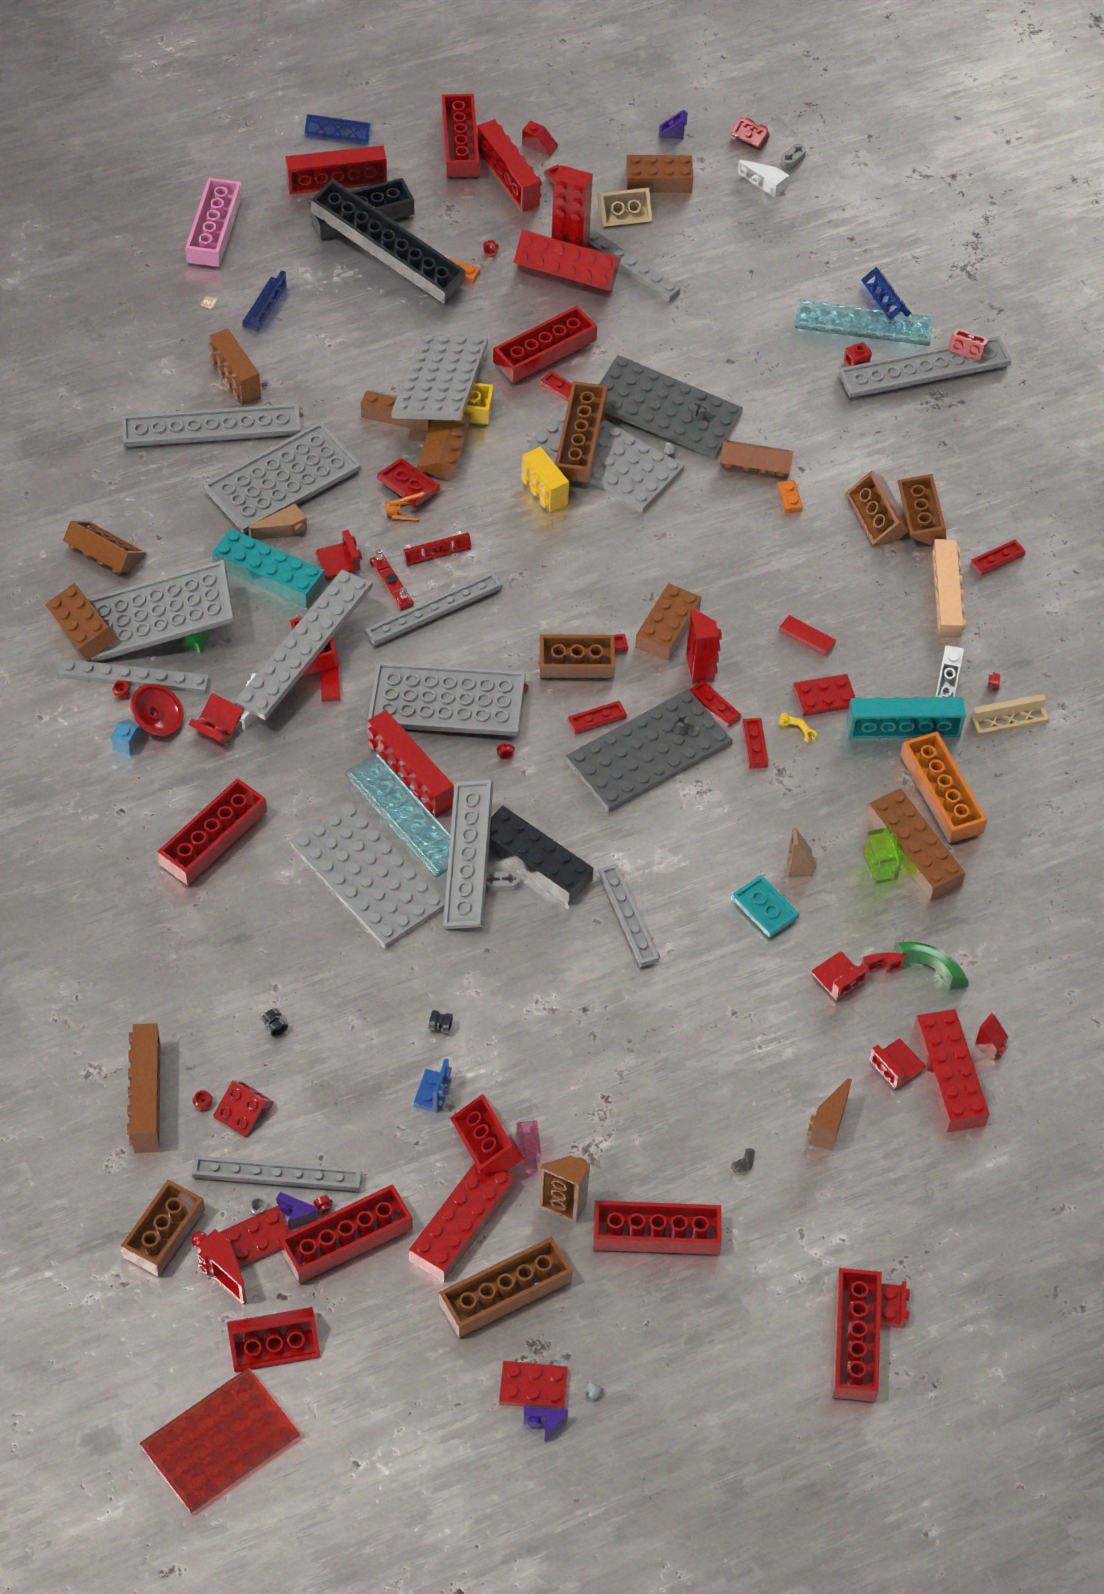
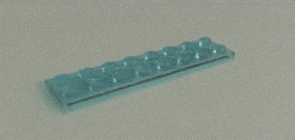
[795,299,933,346]
[345,753,450,878]

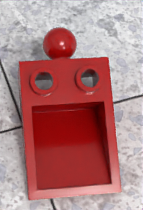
[191,1229,247,1304]

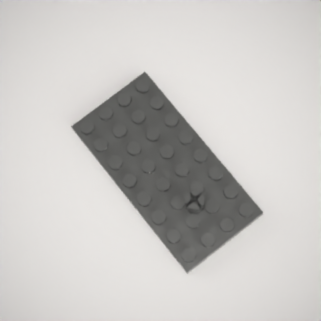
[599,355,743,459]
[565,689,733,812]

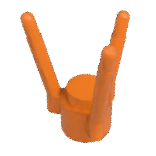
[385,492,425,521]

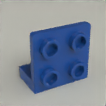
[413,1058,452,1113]

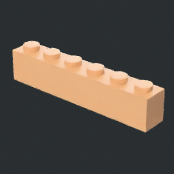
[932,539,966,637]

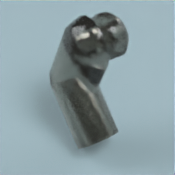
[731,1148,755,1173]

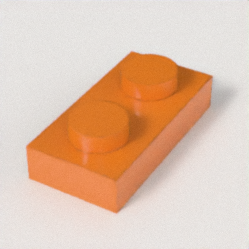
[449,258,480,284]
[777,480,803,513]

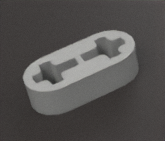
[781,144,806,169]
[486,871,519,892]

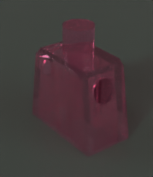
[515,1120,541,1173]

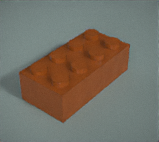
[626,155,694,193]
[208,328,261,405]
[45,583,117,661]
[635,583,701,661]
[539,634,615,678]
[121,1180,205,1277]

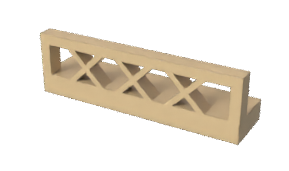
[971,694,1049,736]

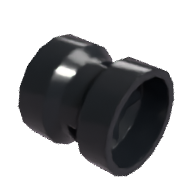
[261,1008,288,1037]
[428,1010,453,1034]

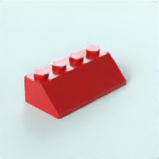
[686,609,722,684]
[450,1094,525,1172]
[227,1307,320,1372]

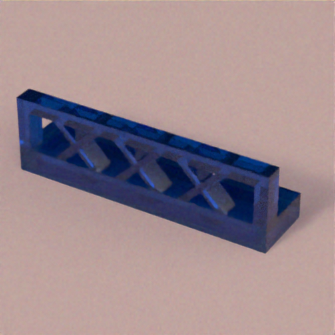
[304,114,373,143]
[861,267,912,320]
[242,270,287,332]

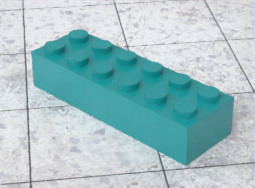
[211,528,325,609]
[846,696,966,739]

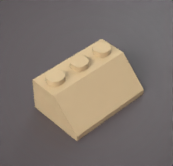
[597,188,652,227]

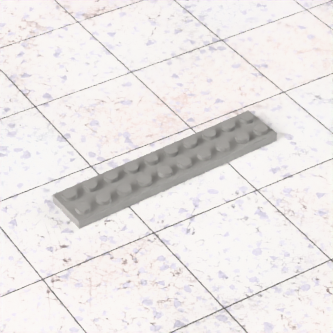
[838,336,1012,398]
[122,403,301,447]
[234,570,373,720]

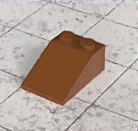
[807,1078,852,1151]

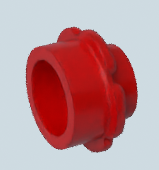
[483,240,499,256]
[988,672,1000,690]
[112,680,131,698]
[496,742,515,760]
[192,1090,213,1110]
[313,1195,333,1214]

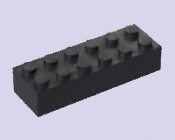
[309,178,415,239]
[489,805,594,905]

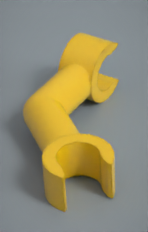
[779,713,817,743]

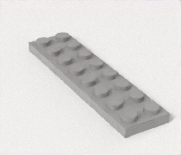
[443,780,494,929]

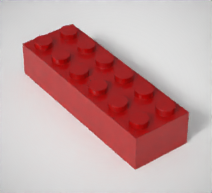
[442,94,479,177]
[477,119,542,212]
[285,145,387,194]
[551,165,593,248]
[513,230,621,290]
[493,306,597,383]
[367,710,454,818]
[157,778,267,886]
[914,1009,990,1132]
[409,1163,515,1282]
[279,1184,413,1284]
[593,1200,722,1255]
[832,1268,882,1402]

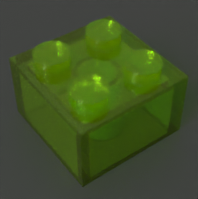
[863,827,904,884]

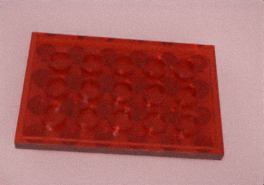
[139,1367,300,1514]

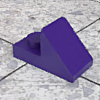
[659,109,688,139]
[276,1192,319,1229]
[523,1407,568,1441]

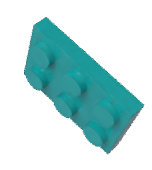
[731,874,800,938]

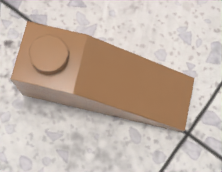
[249,504,307,540]
[787,828,816,877]

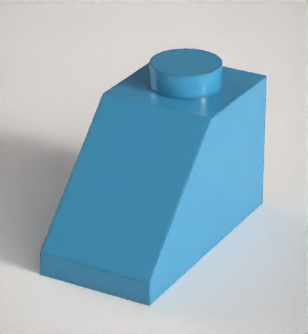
[111,719,144,755]

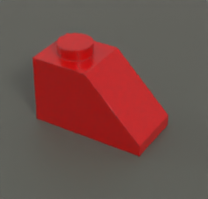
[522,120,558,156]
[974,1013,1008,1060]

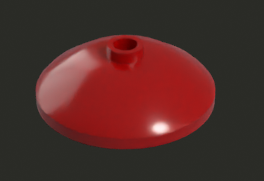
[130,684,184,736]

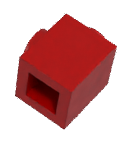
[844,342,872,367]

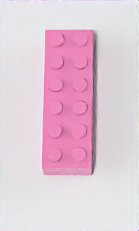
[185,177,242,267]

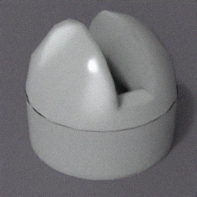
[662,442,676,457]
[249,1196,267,1215]
[584,1381,603,1400]

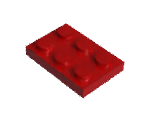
[377,458,440,506]
[793,674,856,716]
[220,1206,291,1269]
[499,1361,568,1409]

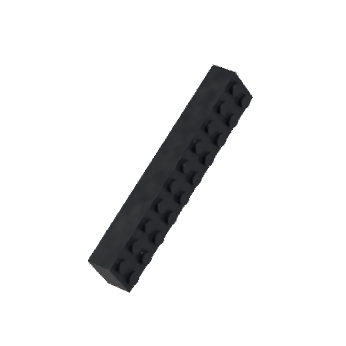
[310,179,466,304]

